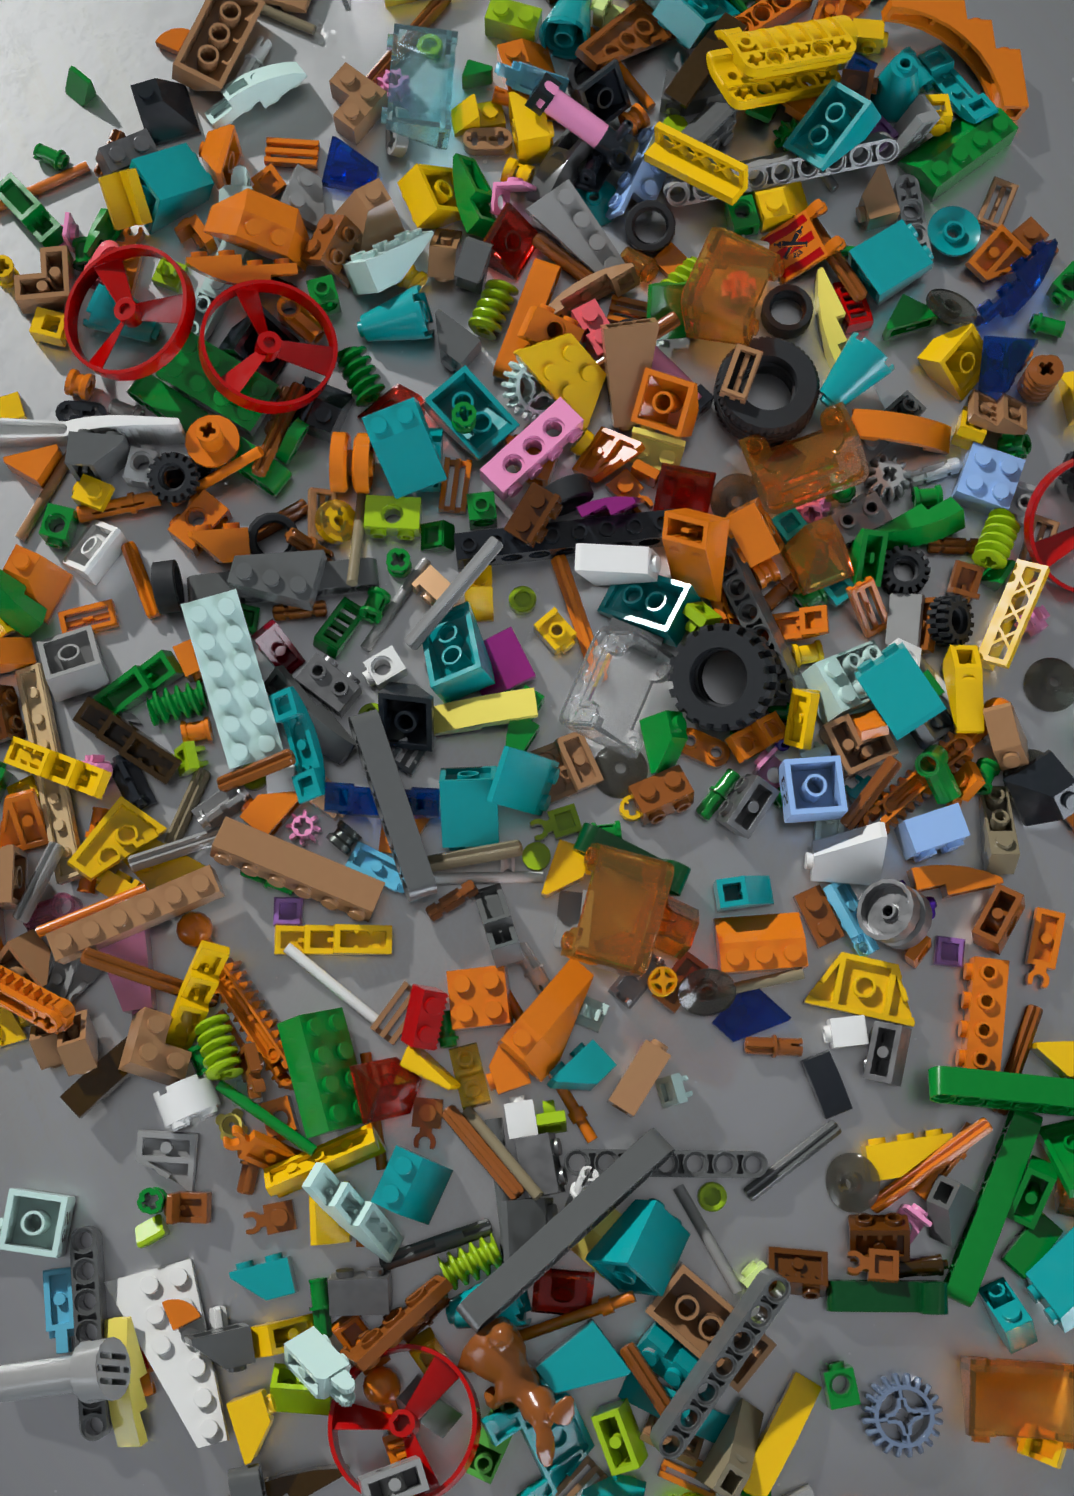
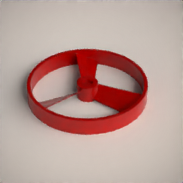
[64,244,196,381]
[198,279,338,414]
[1024,459,1074,592]
[328,1344,481,1496]

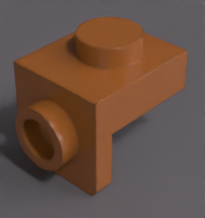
[946,560,984,604]
[163,1191,212,1225]

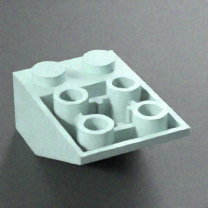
[342,228,434,295]
[802,640,882,724]

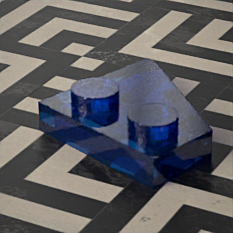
[322,136,380,192]
[978,335,1038,393]
[711,989,792,1043]

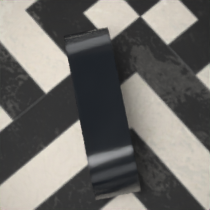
[55,400,109,421]

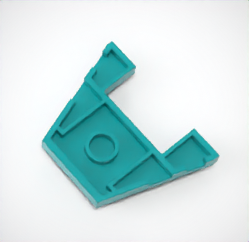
[480,1392,595,1496]

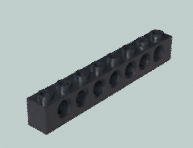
[454,509,674,570]

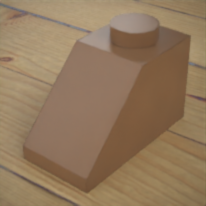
[856,164,900,231]
[427,228,463,282]
[983,702,1029,771]

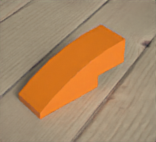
[907,865,1004,899]

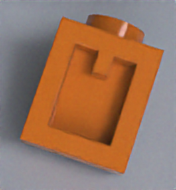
[174,214,218,255]

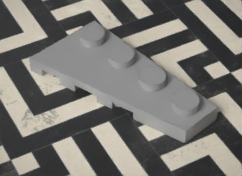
[524,179,626,273]

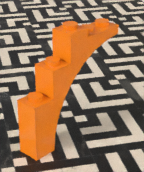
[881,0,1029,120]

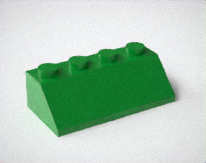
[897,107,1019,202]

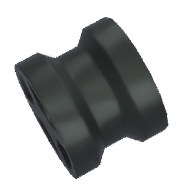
[326,820,362,855]

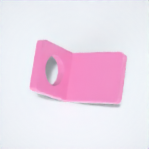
[490,177,537,219]
[59,212,79,252]
[752,746,782,789]
[896,1203,933,1244]

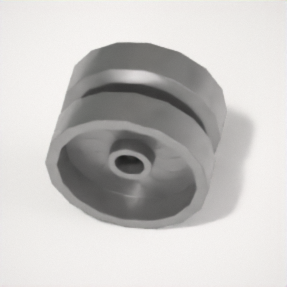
[857,879,933,949]

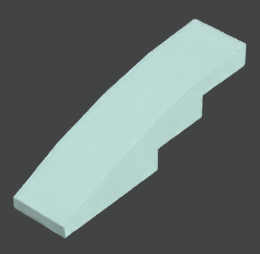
[301,1162,404,1263]

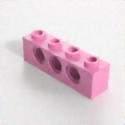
[480,397,584,501]

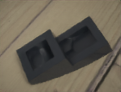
[801,1050,853,1119]

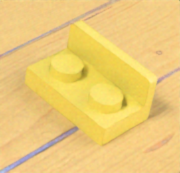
[627,424,686,477]

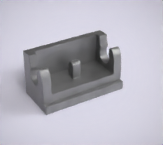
[608,944,666,1010]

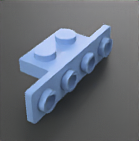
[605,125,668,220]

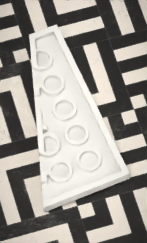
[104,1259,230,1448]

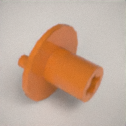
[185,415,240,468]

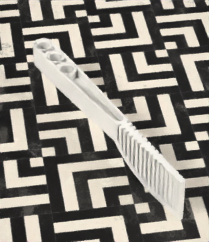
[0,415,186,447]

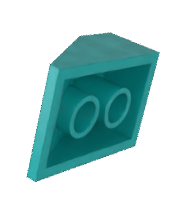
[652,0,741,49]
[783,79,882,171]
[424,365,520,461]
[362,397,448,499]
[597,575,702,647]
[422,601,495,703]
[486,746,560,816]

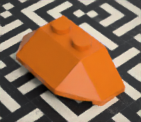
[203,188,310,272]

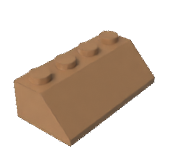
[172,0,265,91]
[645,1262,777,1393]

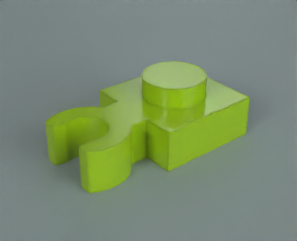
[530,803,582,841]

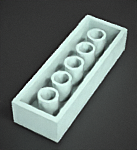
[180,589,284,769]

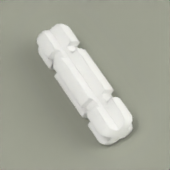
[908,457,961,487]

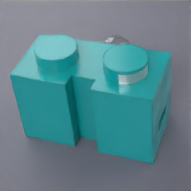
[637,1321,699,1391]

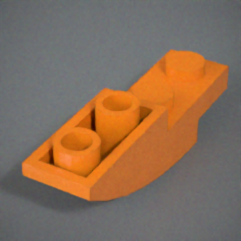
[185,250,298,285]

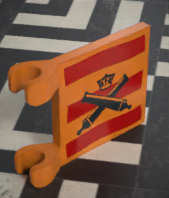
[760,199,847,285]

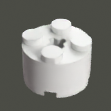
[153,1072,221,1132]

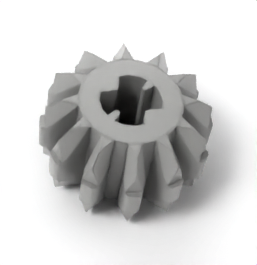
[864,455,911,502]

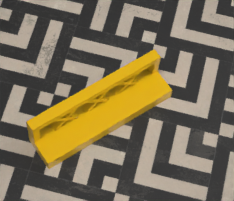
[644,121,748,206]
[979,559,1050,671]
[263,1123,386,1198]

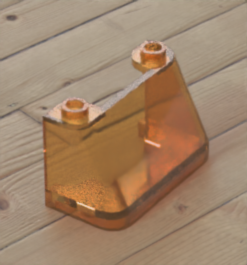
[681,227,785,346]
[738,402,869,514]
[561,843,674,976]
[960,1356,1074,1449]

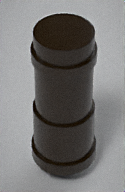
[899,1254,948,1279]

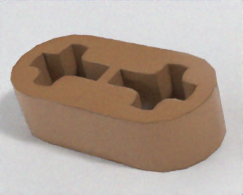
[462,127,513,156]

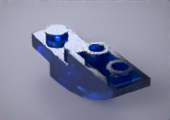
[971,238,1058,326]

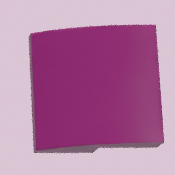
[577,496,645,517]
[479,627,536,696]

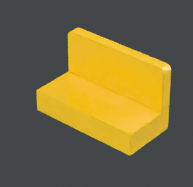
[98,168,153,231]
[783,688,820,750]

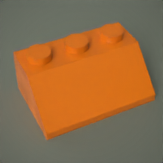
[713,912,808,976]

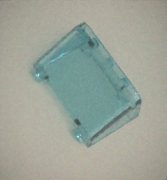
[381,23,458,150]

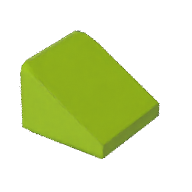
[135,1214,170,1248]

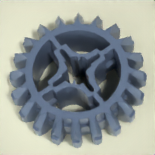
[861,1372,943,1458]

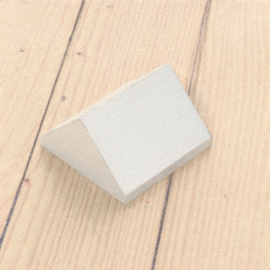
[61,519,128,586]

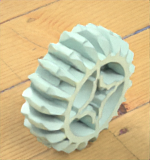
[501,357,555,421]

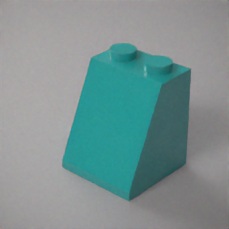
[129,143,214,234]
[848,219,934,306]
[855,642,947,740]
[439,766,499,851]
[370,1145,453,1225]
[585,1198,690,1296]
[1026,1227,1074,1333]
[535,1318,631,1394]

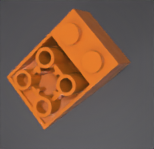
[662,508,730,602]

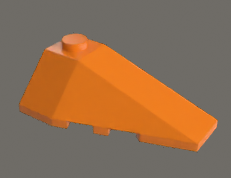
[497,956,594,1083]

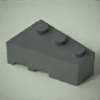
[227,550,327,611]

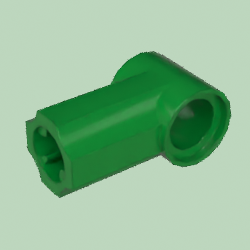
[914,744,962,805]

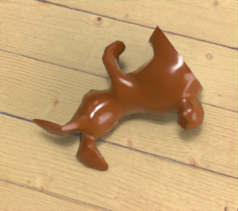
[458,1316,575,1467]

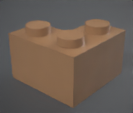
[329,62,389,146]
[14,245,75,314]
[819,713,899,781]
[118,1007,192,1086]
[29,1009,99,1076]

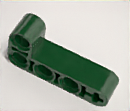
[573,823,691,896]
[826,1279,948,1315]

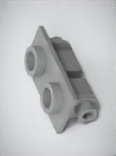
[191,785,252,831]

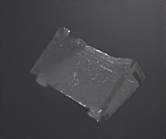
[559,626,675,758]

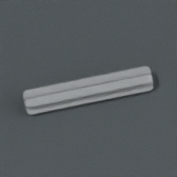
[13,841,65,923]

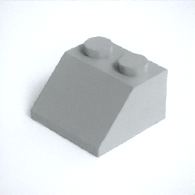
[37,625,110,702]

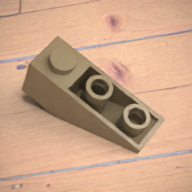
[979,786,1020,874]
[695,1398,764,1496]

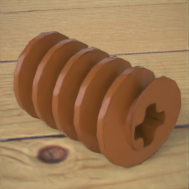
[1017,355,1064,403]

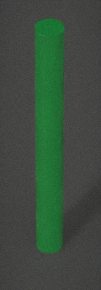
[215,1080,318,1156]

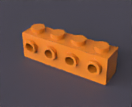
[955,956,1010,1072]

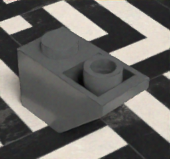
[926,1174,980,1249]

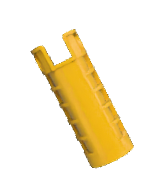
[706,15,859,110]

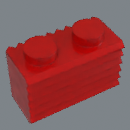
[401,984,449,1051]

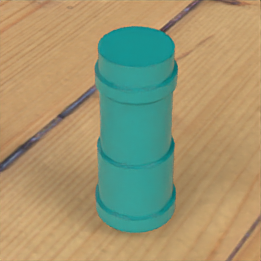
[899,47,936,93]

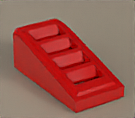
[832,281,874,334]

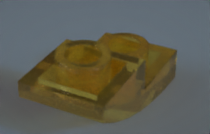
[448,1042,491,1110]

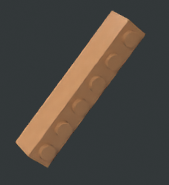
[210,816,385,922]
[45,864,225,965]

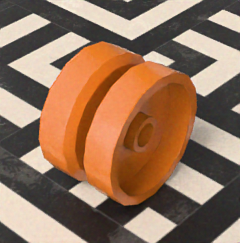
[329,432,375,494]

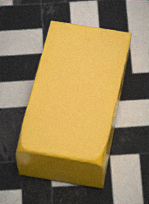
[400,1045,461,1090]

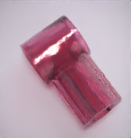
[23,892,83,931]

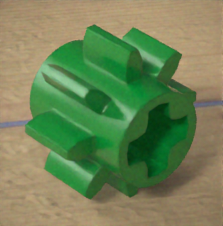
[773,118,797,152]
[997,434,1032,459]

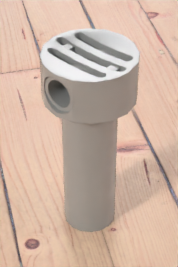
[0,1337,131,1404]

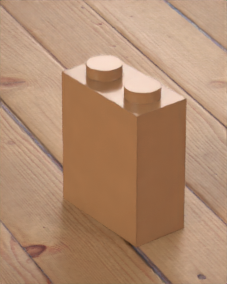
[607,1038,671,1117]

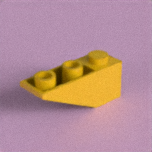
[941,645,985,734]
[860,1128,953,1182]

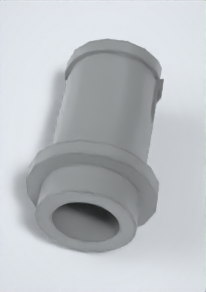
[108,398,145,416]

